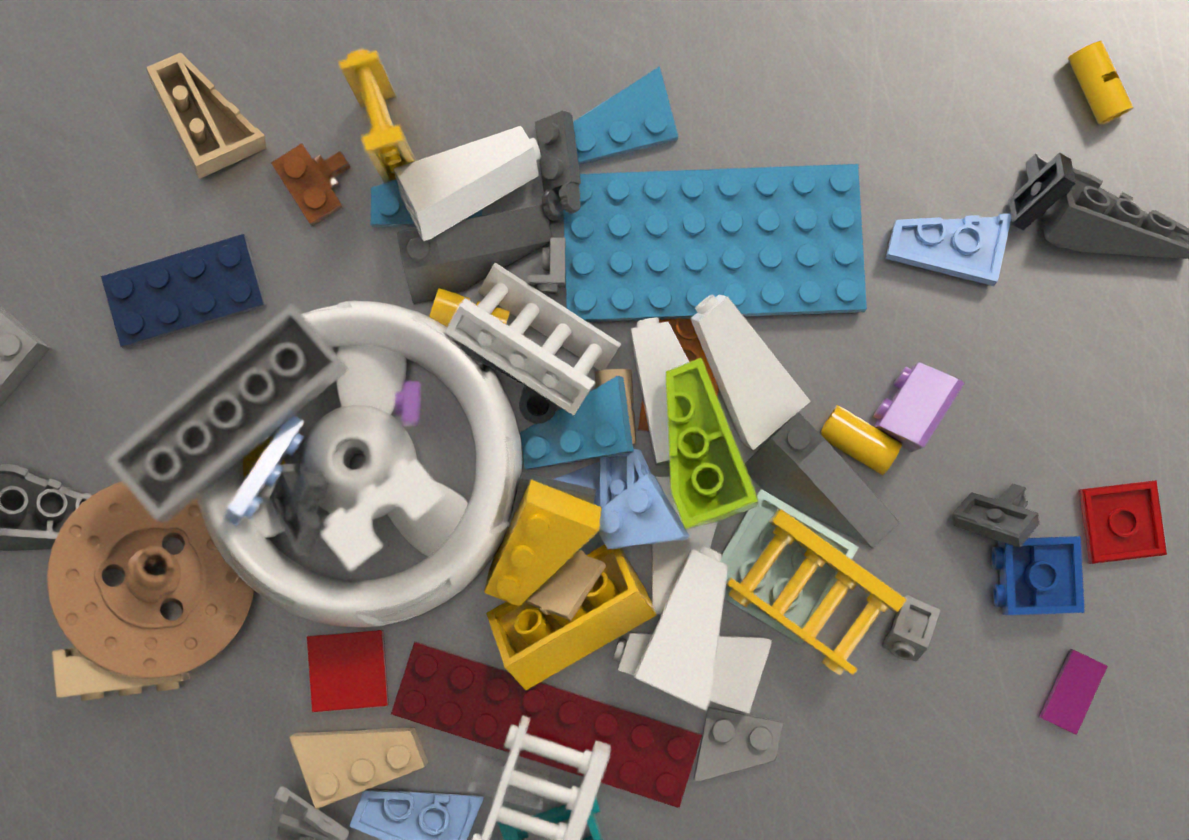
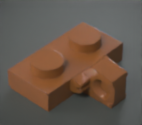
[271,143,351,226]

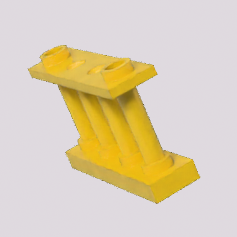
[339,49,416,183]
[726,509,907,676]

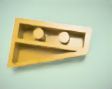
[484,479,602,606]

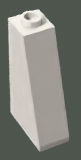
[394,126,541,241]
[690,295,811,450]
[630,317,689,465]
[652,477,718,617]
[634,546,728,710]
[613,632,773,714]

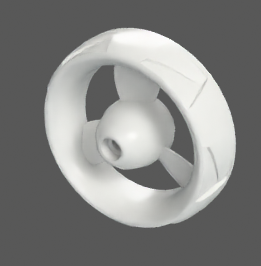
[197,301,522,627]

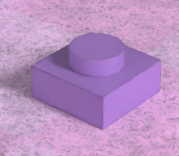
[395,382,421,427]

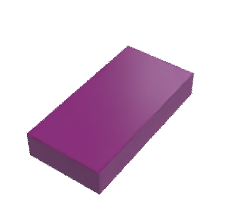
[1039,649,1108,735]

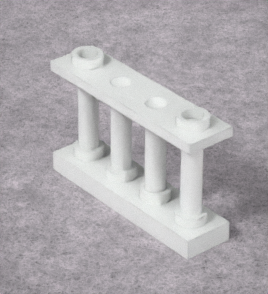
[445,263,621,415]
[473,716,610,840]

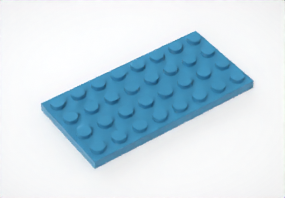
[563,164,867,322]

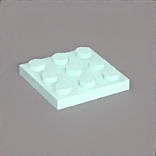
[720,489,859,645]

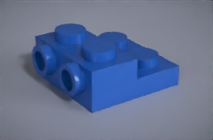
[991,536,1085,615]

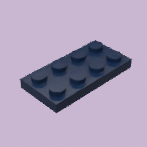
[101,234,266,348]

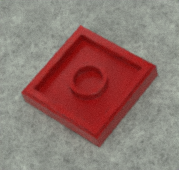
[1079,480,1167,564]
[307,630,389,712]

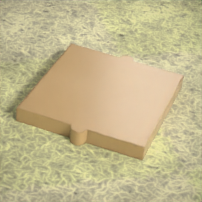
[525,550,606,621]

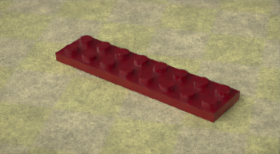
[391,641,702,808]

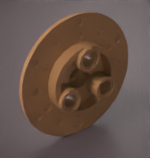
[47,481,255,679]

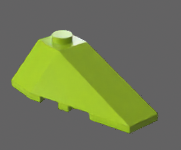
[665,358,758,530]

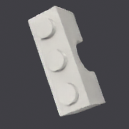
[320,458,446,571]

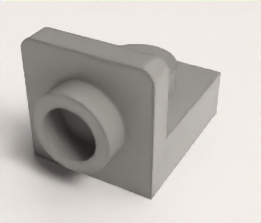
[527,237,566,294]
[883,595,940,661]

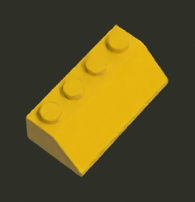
[486,544,657,690]

